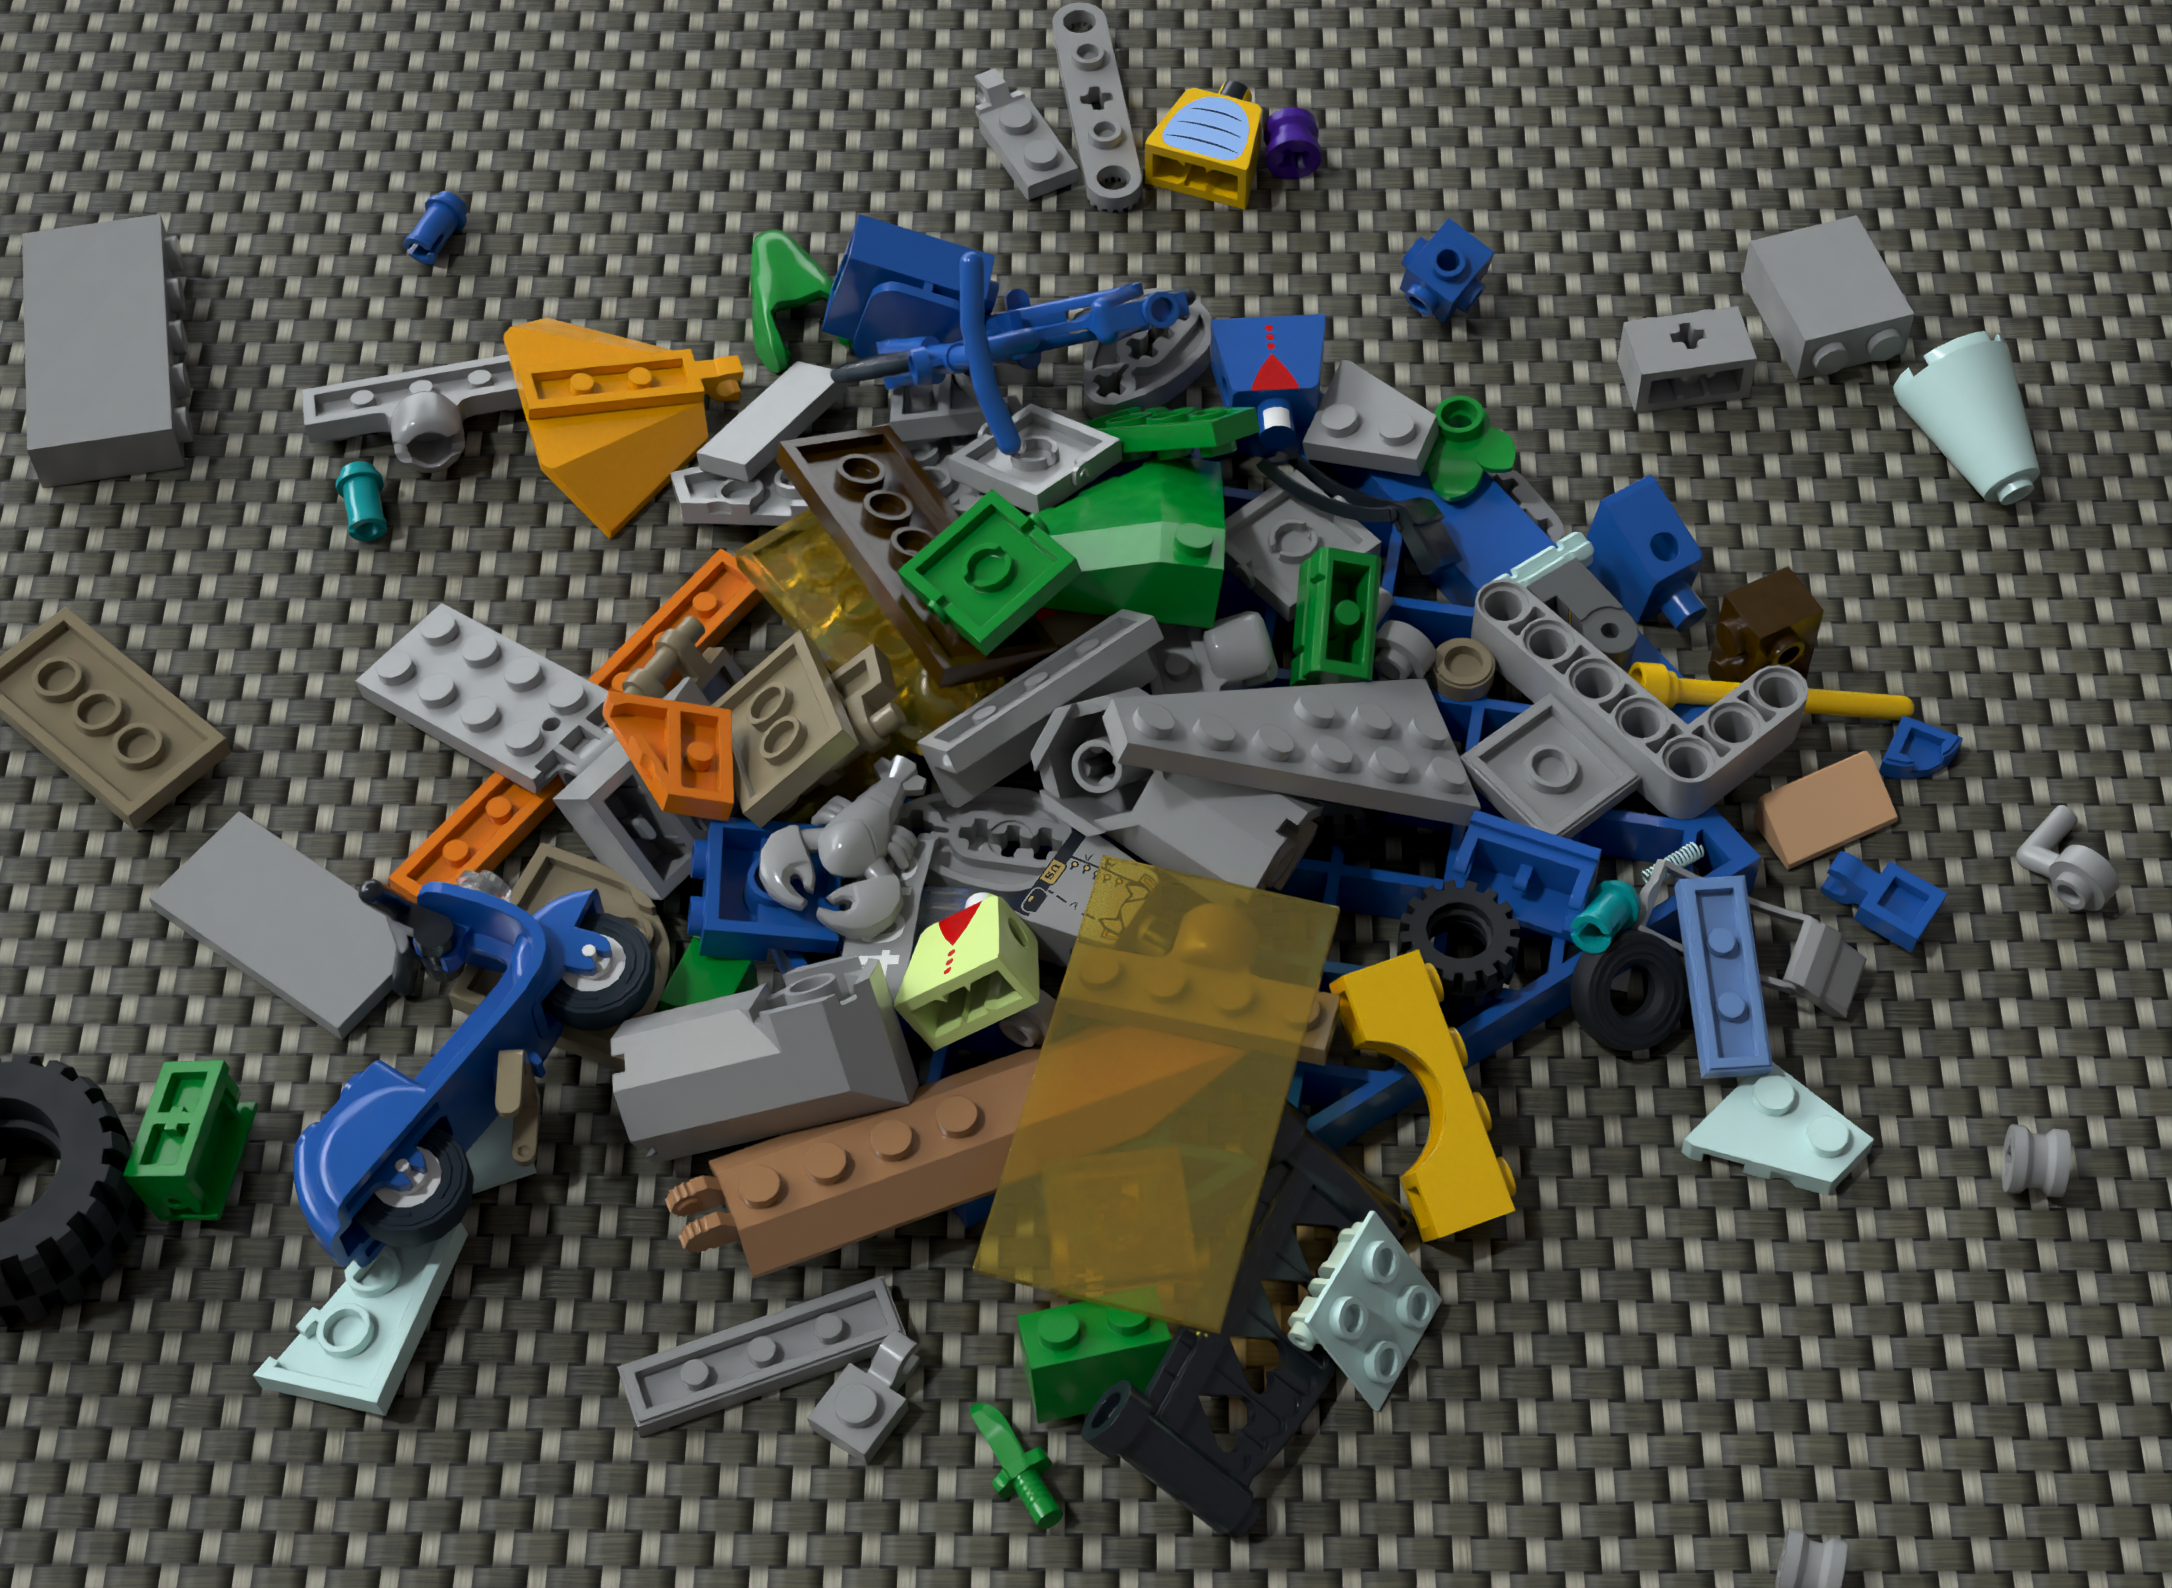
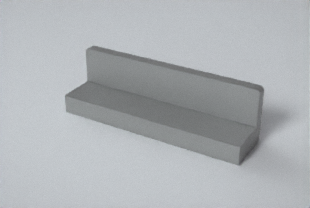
[917,609,1164,808]

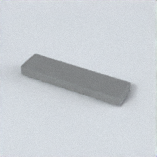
[617,1275,906,1438]

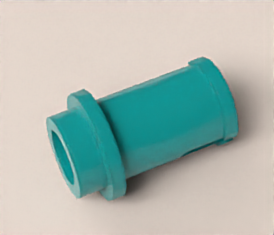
[335,461,387,541]
[1570,880,1641,954]

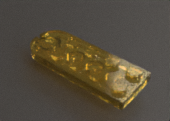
[735,508,1004,756]

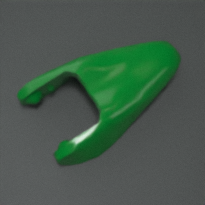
[750,229,854,373]

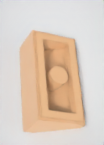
[1753,751,1898,870]

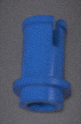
[403,191,468,265]

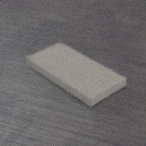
[149,811,396,1040]

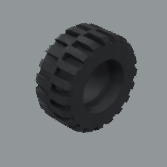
[0,1054,144,1327]

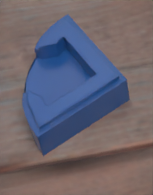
[1879,715,1963,779]

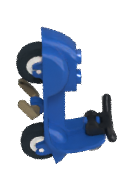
[293,870,656,1268]

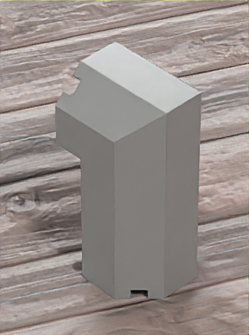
[1030,687,1323,921]
[611,955,919,1164]

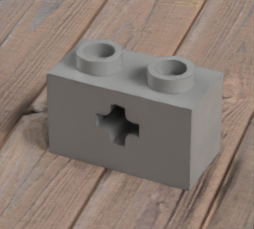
[1617,306,1757,414]

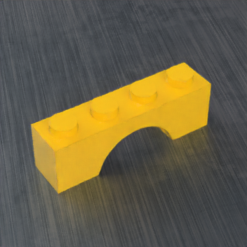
[1329,949,1516,1243]

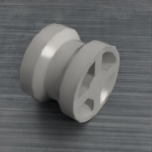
[2002,1124,2071,1198]
[1775,1528,1848,1588]

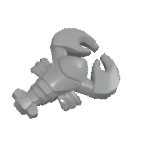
[759,755,927,939]

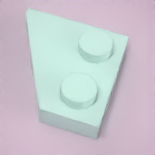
[1681,1062,1874,1196]

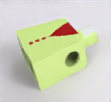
[893,892,1040,1051]

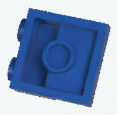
[687,817,840,961]

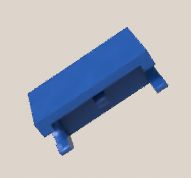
[1452,810,1602,943]

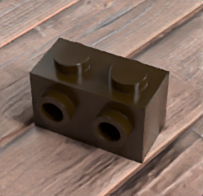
[1708,566,1824,683]

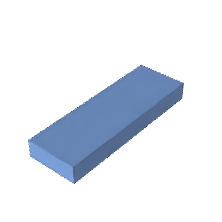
[1674,875,1773,1079]

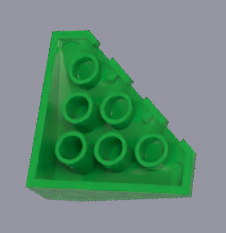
[1034,456,1225,629]

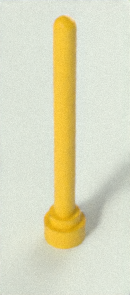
[1628,662,1914,721]

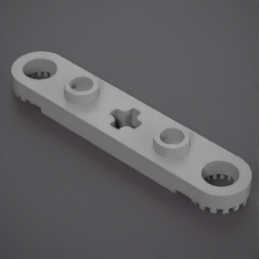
[1052,2,1142,214]

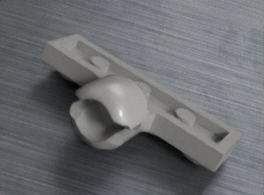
[302,354,523,473]
[1147,611,1278,695]

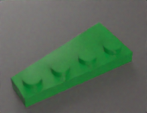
[1081,407,1260,463]

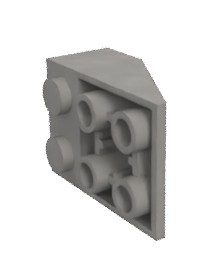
[552,677,741,900]

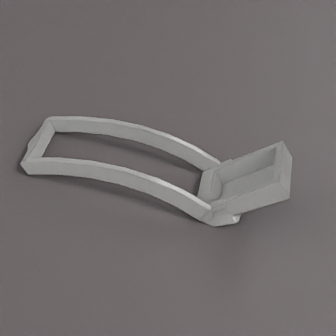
[1631,859,1867,1018]

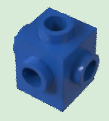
[1400,218,1495,323]

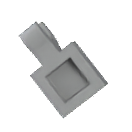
[807,1329,921,1465]

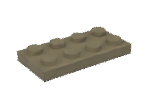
[0,606,231,831]

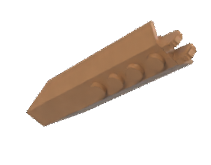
[665,1023,1253,1280]

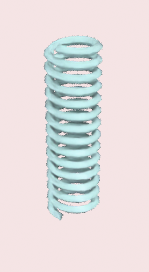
[1642,842,1704,883]

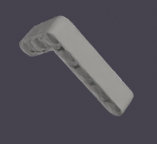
[1471,579,1809,820]

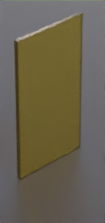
[972,855,1340,1334]

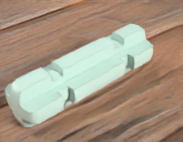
[1492,532,1595,588]

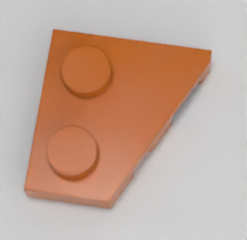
[602,690,734,822]

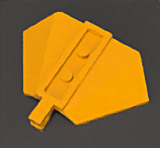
[503,318,744,539]

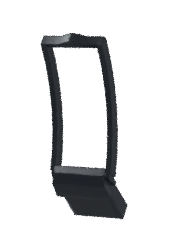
[1256,451,1463,576]

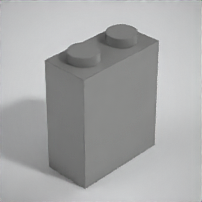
[1742,215,1914,380]

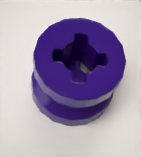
[1263,107,1322,179]

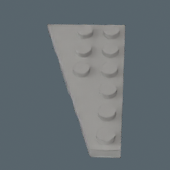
[1102,678,1481,826]

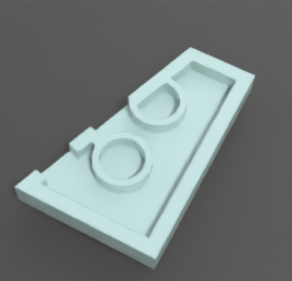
[253,1222,468,1416]

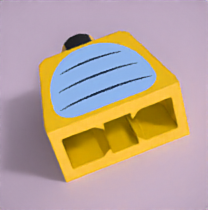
[1145,81,1263,210]

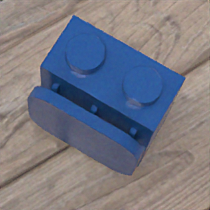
[822,214,999,359]

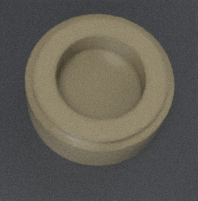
[1430,638,1495,702]

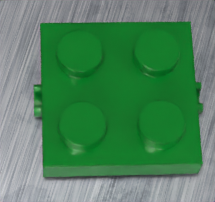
[897,489,1081,656]

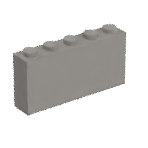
[22,214,193,488]

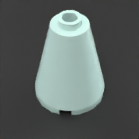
[1893,331,2040,505]

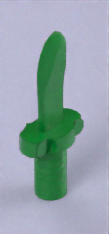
[969,1403,1063,1530]

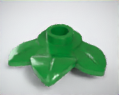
[1422,396,1516,502]

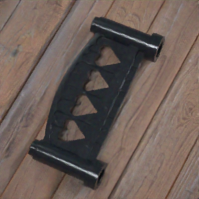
[1081,1098,1409,1539]

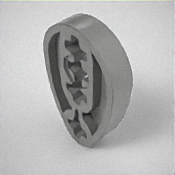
[1084,288,1212,419]
[898,786,1072,909]

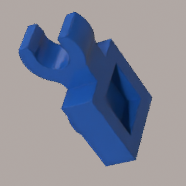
[1820,851,1948,953]

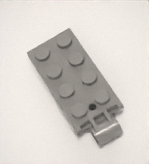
[355,603,618,795]

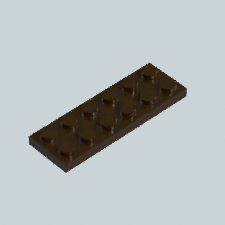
[776,425,1058,689]

